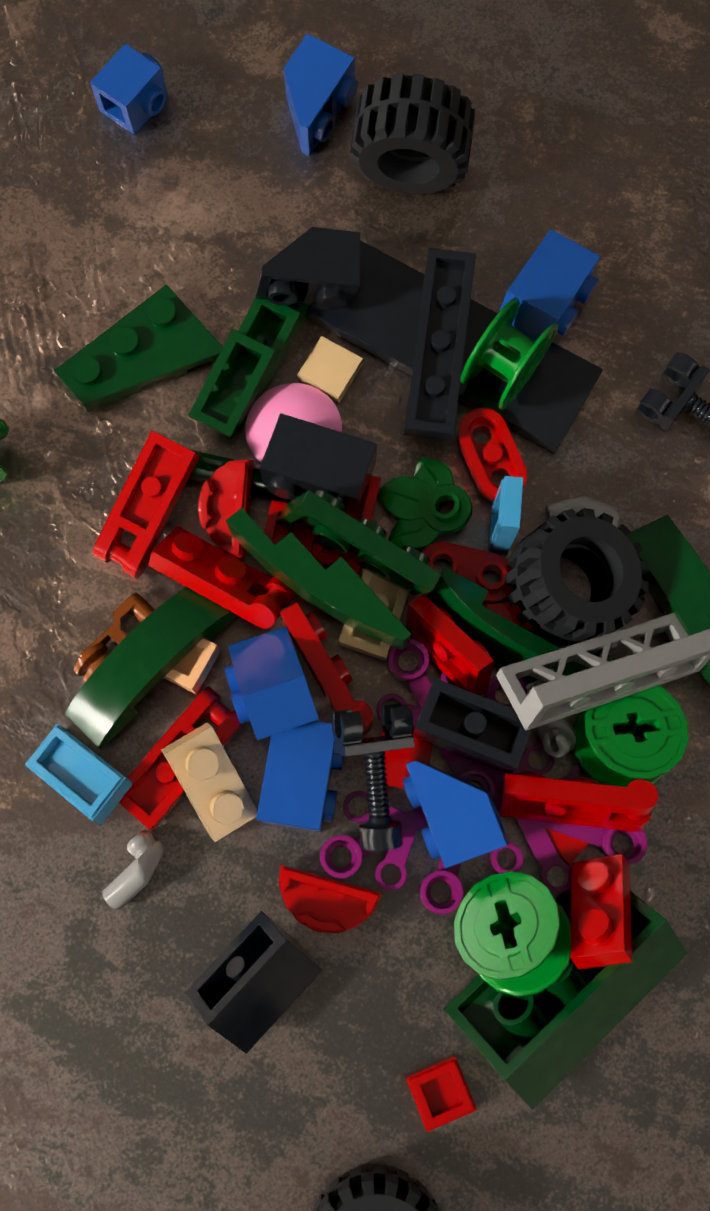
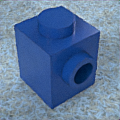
[90,44,168,135]

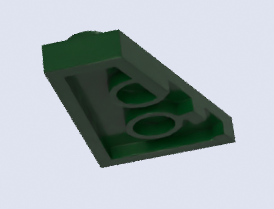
[54,284,223,412]
[275,490,441,596]

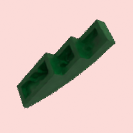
[188,298,311,439]
[226,507,411,650]
[627,514,710,684]

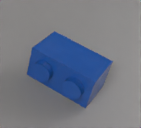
[500,229,601,341]
[224,626,319,741]
[256,721,344,832]

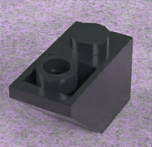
[255,227,360,311]

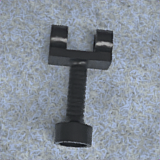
[637,352,710,432]
[332,703,415,851]

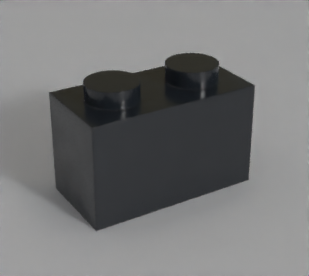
[259,413,377,515]
[412,678,532,774]
[185,911,322,1054]

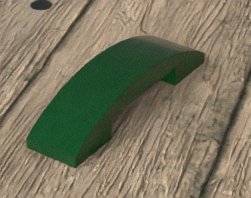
[427,566,616,683]
[64,587,238,750]

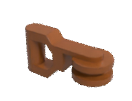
[74,592,155,682]

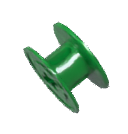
[460,297,559,410]
[573,685,689,787]
[454,871,571,997]

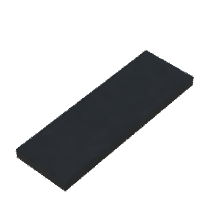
[307,240,603,453]

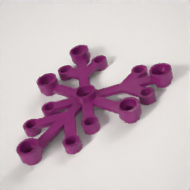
[320,639,648,914]

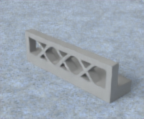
[496,613,710,731]

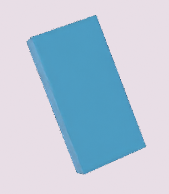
[488,476,524,556]
[25,723,134,826]

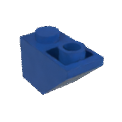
[283,34,358,156]
[403,761,509,868]

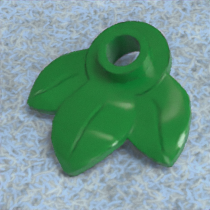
[378,458,473,550]

